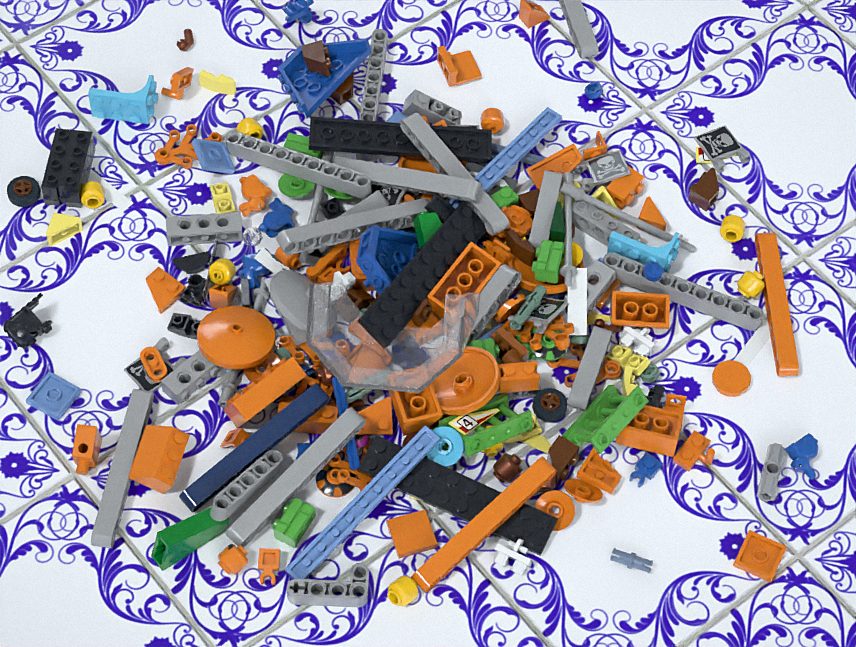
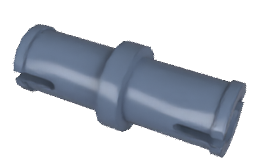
[610,548,653,573]

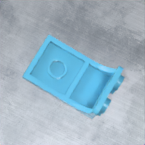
[88,75,158,124]
[607,231,681,273]

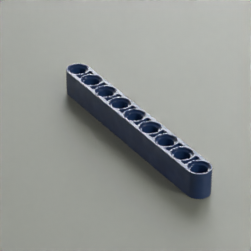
[179,383,330,513]

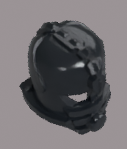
[3,293,53,349]

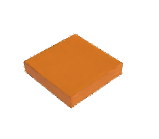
[386,510,438,559]
[733,530,787,583]

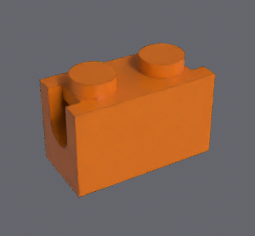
[606,166,645,210]
[498,361,540,393]

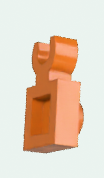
[482,240,511,265]
[318,260,351,287]
[258,548,281,585]

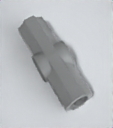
[757,443,785,502]

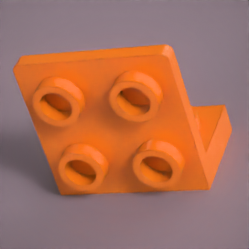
[437,46,482,87]

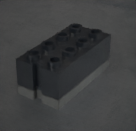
[41,128,95,208]

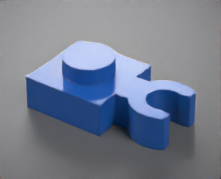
[629,452,663,488]

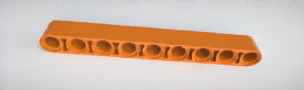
[755,232,799,376]
[411,456,557,593]

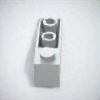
[402,89,461,125]

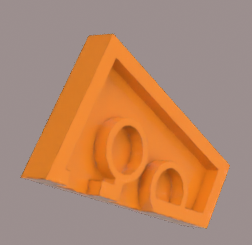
[526,143,583,190]

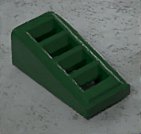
[549,202,565,243]

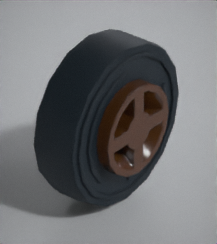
[7,176,41,207]
[532,388,567,422]

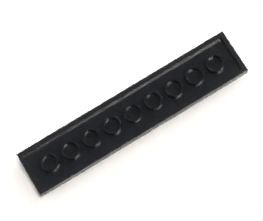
[308,116,492,163]
[357,201,487,349]
[358,435,558,556]

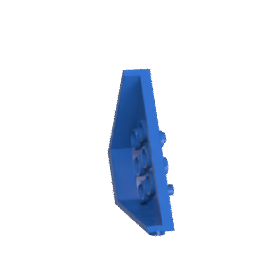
[278,38,372,119]
[356,225,418,295]

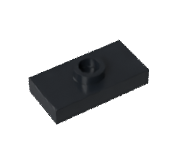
[424,193,455,223]

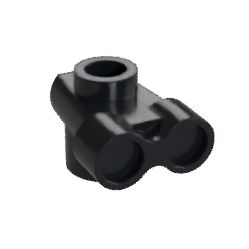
[179,274,206,307]
[645,385,665,409]

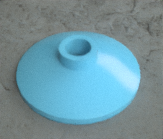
[426,426,464,467]

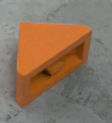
[519,0,550,29]
[637,196,667,231]
[209,284,238,309]

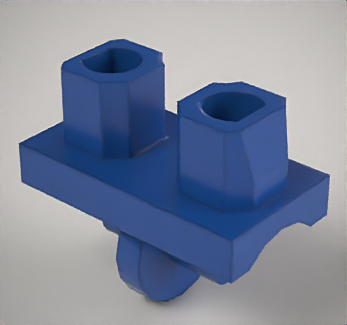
[282,0,314,24]

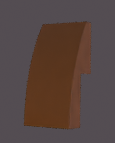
[506,230,536,266]
[412,298,433,327]

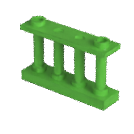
[562,385,649,454]
[439,393,533,457]

